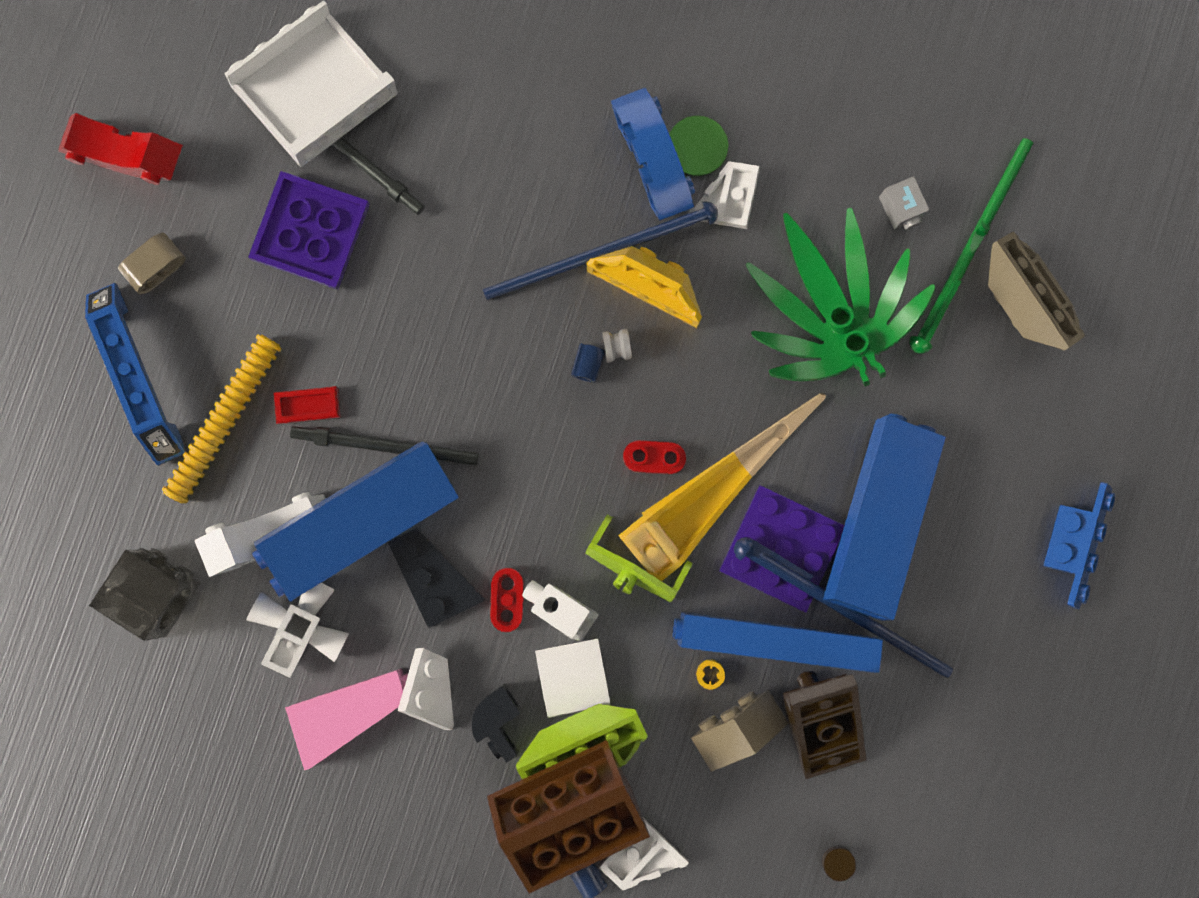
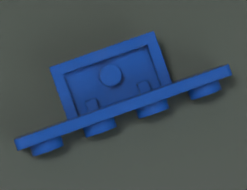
[1043,482,1115,610]

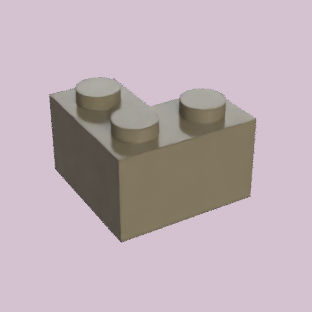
[691,690,789,772]

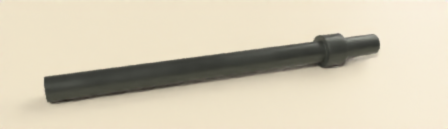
[332,137,425,215]
[290,426,479,465]

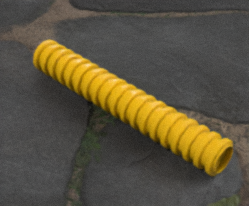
[162,334,282,504]

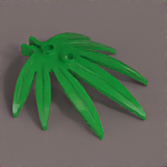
[746,208,935,387]

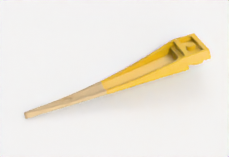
[618,393,826,581]

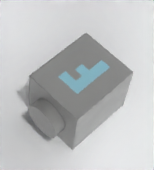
[879,176,929,230]

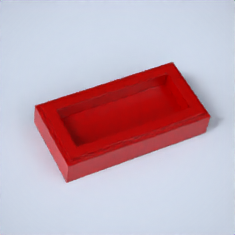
[274,386,341,425]

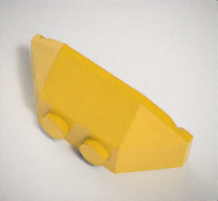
[587,246,702,328]

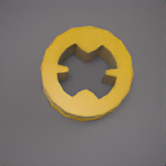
[696,659,725,690]

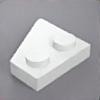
[688,161,760,229]
[398,648,454,730]
[599,817,689,890]

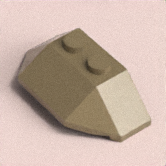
[988,231,1085,350]

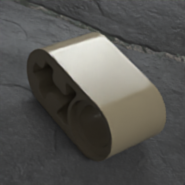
[118,233,186,295]

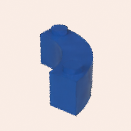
[611,88,695,221]

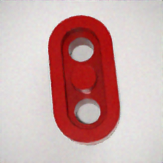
[623,440,686,475]
[490,568,524,632]

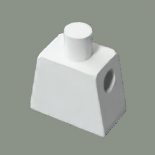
[522,580,599,641]

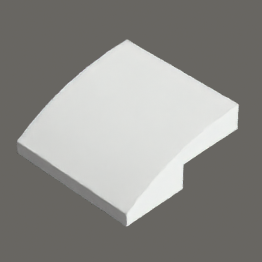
[535,639,611,718]

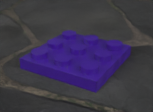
[248,171,370,290]
[719,485,845,612]

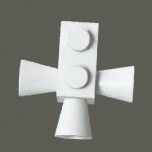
[246,583,349,678]

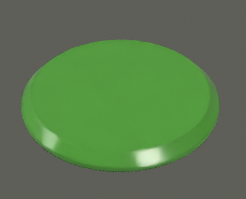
[669,116,728,176]

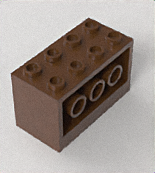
[487,740,650,894]

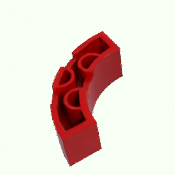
[58,113,183,185]

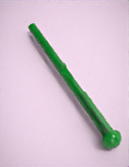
[909,138,1033,354]

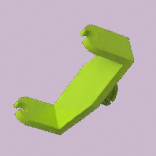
[585,514,693,602]

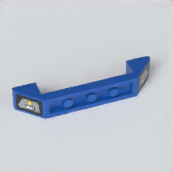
[85,283,188,466]

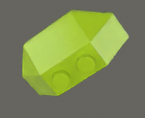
[516,704,648,779]

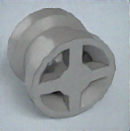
[602,328,632,363]

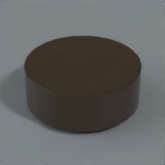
[822,846,856,882]

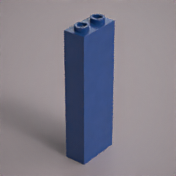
[823,414,946,621]
[252,441,459,602]
[672,612,883,673]

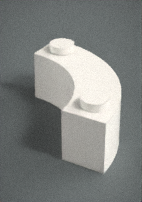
[195,492,326,577]

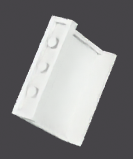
[224,0,398,167]

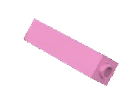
[285,668,408,770]

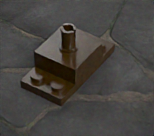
[783,671,867,779]

